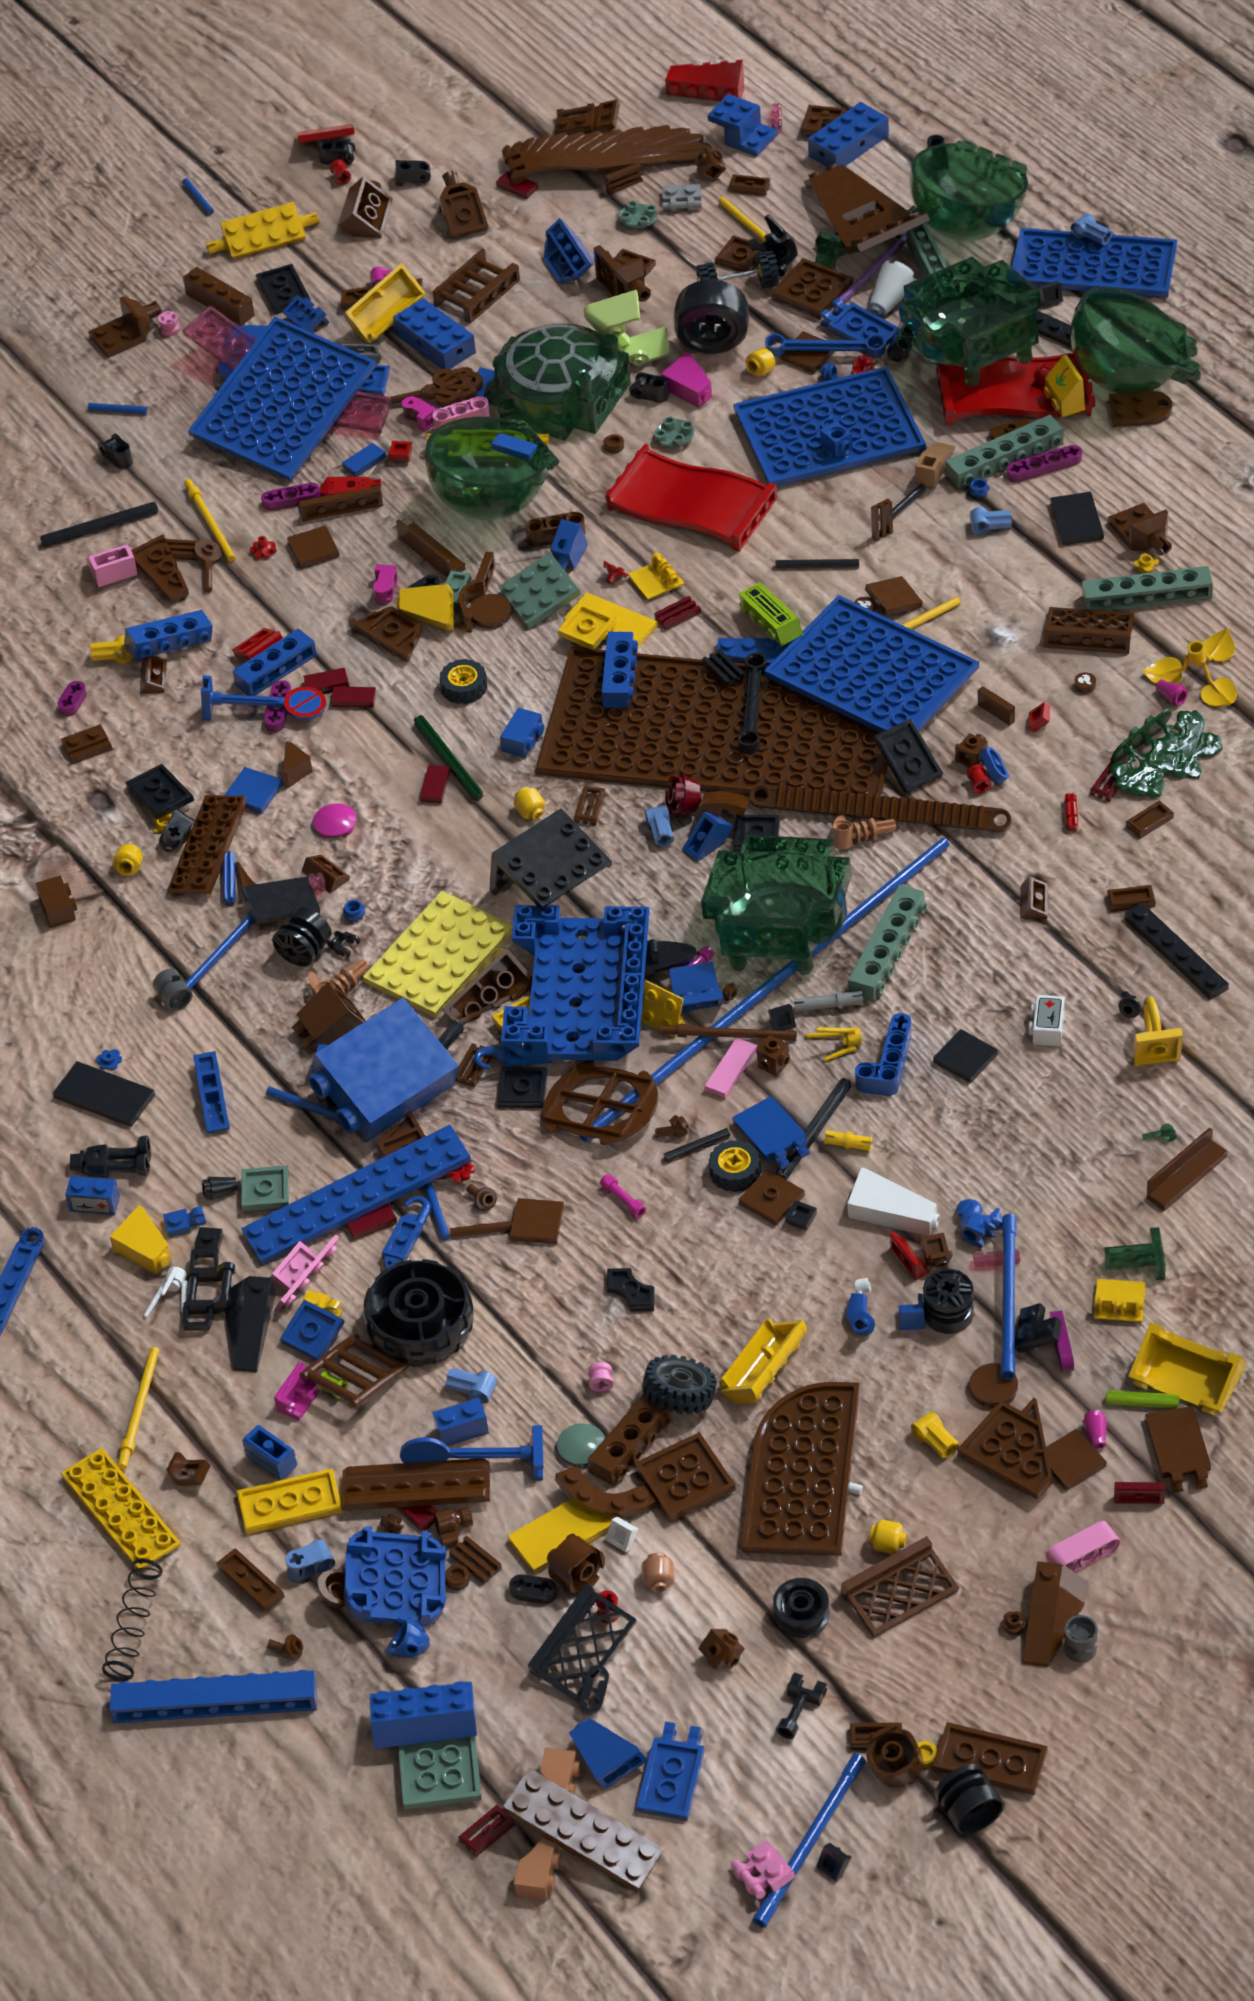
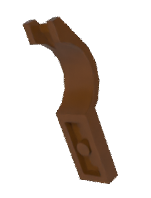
[458,551,495,633]

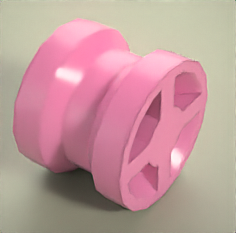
[158,311,180,336]
[588,1362,613,1392]

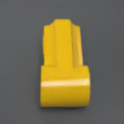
[90,635,132,664]
[910,1411,959,1459]

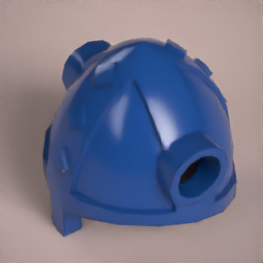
[386,1616,430,1658]

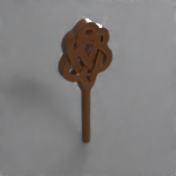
[366,367,484,410]

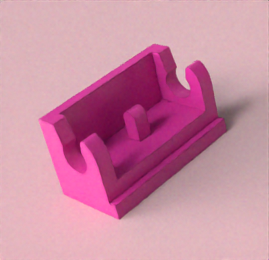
[274,1362,320,1421]

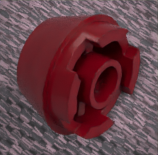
[665,774,702,817]

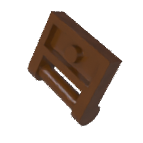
[554,103,596,135]

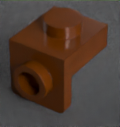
[919,1233,953,1268]
[166,1452,211,1486]

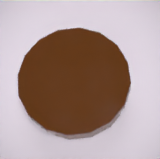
[470,594,512,628]
[969,1363,1018,1408]

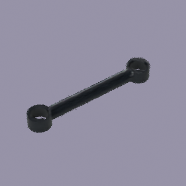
[738,652,767,754]

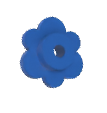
[96,1049,122,1070]

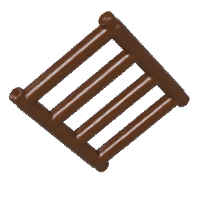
[299,1333,409,1408]

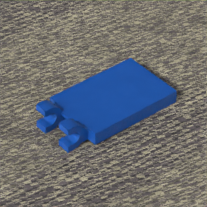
[820,298,898,348]
[732,1096,810,1169]
[636,1721,705,1821]

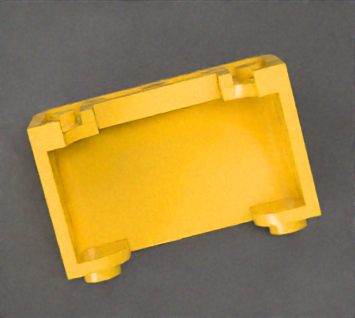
[1129,1322,1247,1417]

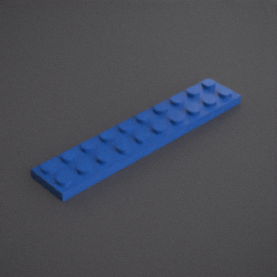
[241,1124,472,1266]

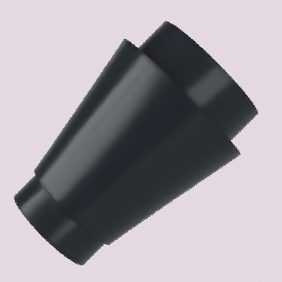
[202,1176,237,1199]

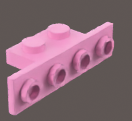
[270,1235,339,1311]

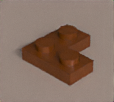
[801,105,846,136]

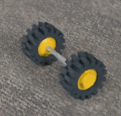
[696,250,779,288]

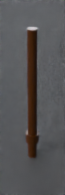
[659,1024,797,1040]

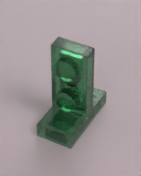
[815,230,848,270]
[1104,1227,1166,1281]

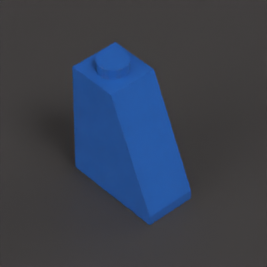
[569,1718,648,1789]

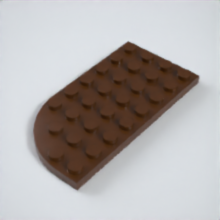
[741,1382,860,1556]

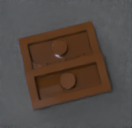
[699,791,749,816]

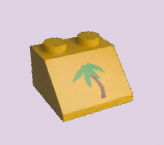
[1043,355,1085,417]

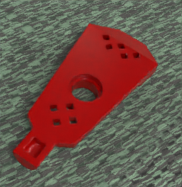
[320,477,381,496]

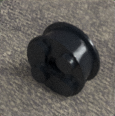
[773,1578,830,1638]

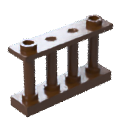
[433,248,520,324]

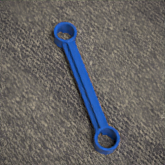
[765,333,886,358]

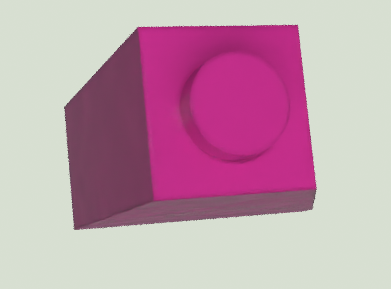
[661,352,712,408]

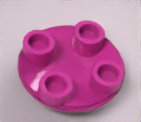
[313,803,356,838]

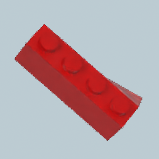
[665,59,745,101]

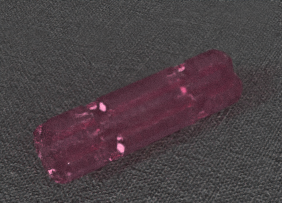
[772,103,782,132]
[973,1250,1021,1267]

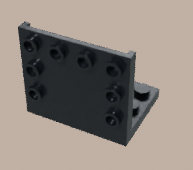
[489,808,612,911]

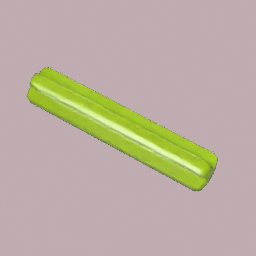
[1106,1390,1179,1409]

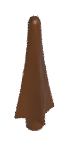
[235,861,256,902]

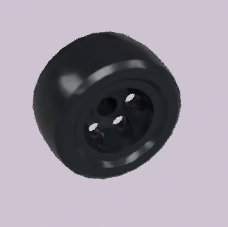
[673,280,749,354]

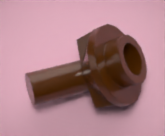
[655,1115,689,1138]
[466,1183,497,1210]
[379,1513,404,1534]
[267,1634,303,1660]

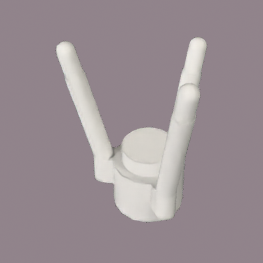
[143,1267,188,1318]

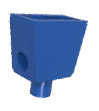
[551,519,588,571]

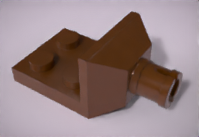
[438,171,489,239]
[593,245,651,302]
[88,296,162,358]
[1108,503,1172,556]

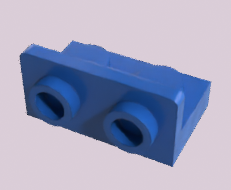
[282,295,329,332]

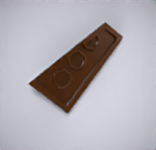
[131,534,189,603]

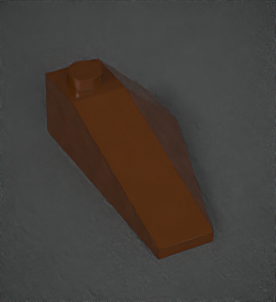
[1023,1561,1088,1667]

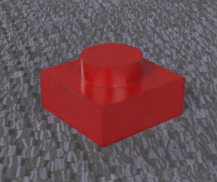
[388,441,413,462]
[1028,702,1051,732]

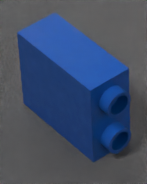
[308,997,459,1142]

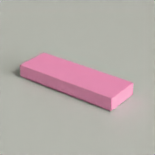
[705,1038,757,1099]

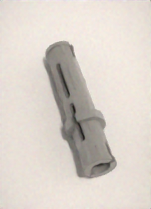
[794,990,863,1013]

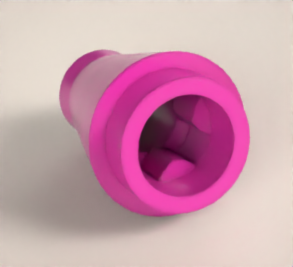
[1155,679,1188,705]
[1082,1410,1107,1449]

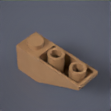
[915,442,955,489]

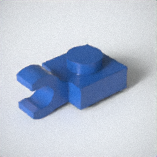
[163,1207,206,1238]

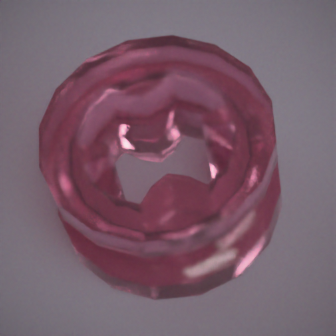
[308,872,325,893]

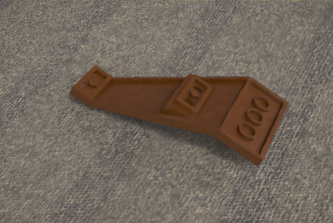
[804,163,930,254]

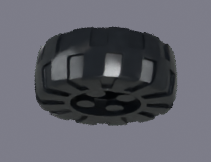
[363,1259,474,1367]

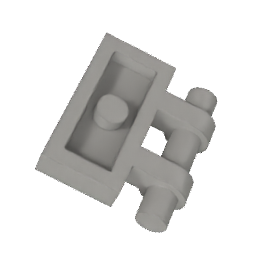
[662,184,702,212]

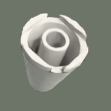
[869,260,918,316]

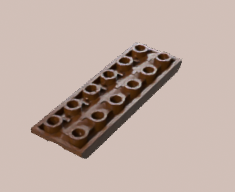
[167,795,246,894]
[341,1459,490,1511]

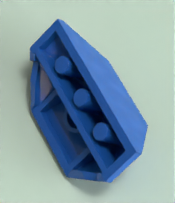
[544,218,595,284]

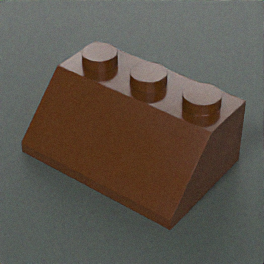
[338,176,393,238]

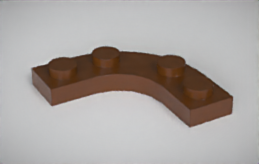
[555,1466,657,1519]

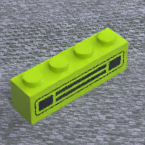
[738,582,803,646]

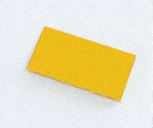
[564,592,658,648]
[237,1468,343,1535]
[507,1500,612,1574]

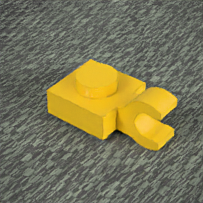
[298,1290,343,1317]

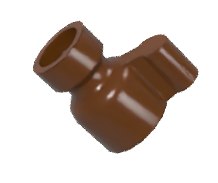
[433,1507,473,1547]

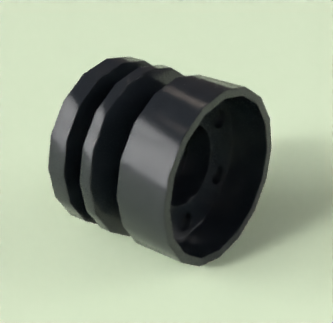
[272,907,332,967]
[923,1269,974,1334]
[935,1764,1005,1835]

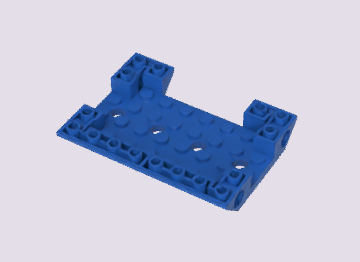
[501,905,650,1061]

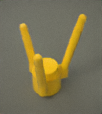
[805,1027,862,1062]

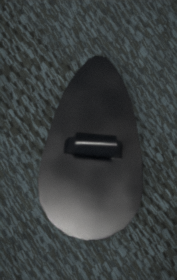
[645,939,697,975]

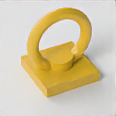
[1133,996,1183,1066]

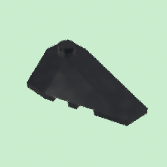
[225,1276,276,1372]

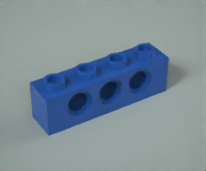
[124,610,213,660]
[233,628,317,696]
[602,632,638,708]

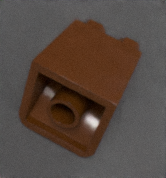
[292,983,366,1052]

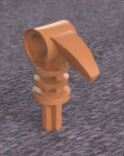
[832,814,896,849]
[309,959,369,997]

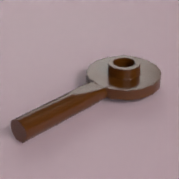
[193,539,222,592]

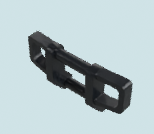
[182,1248,236,1331]

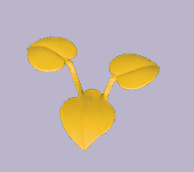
[1143,628,1237,707]

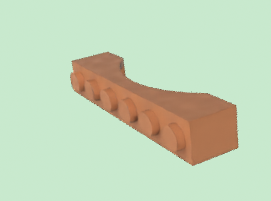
[514,1747,581,1901]

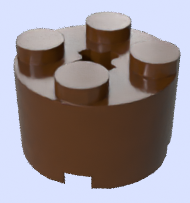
[547,1533,605,1594]
[866,1726,923,1787]

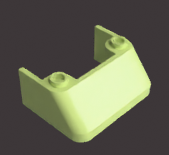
[584,290,670,366]

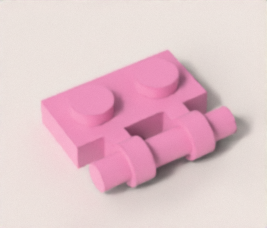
[731,1840,796,1899]

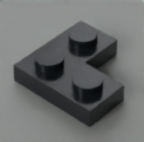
[1014,1303,1062,1353]

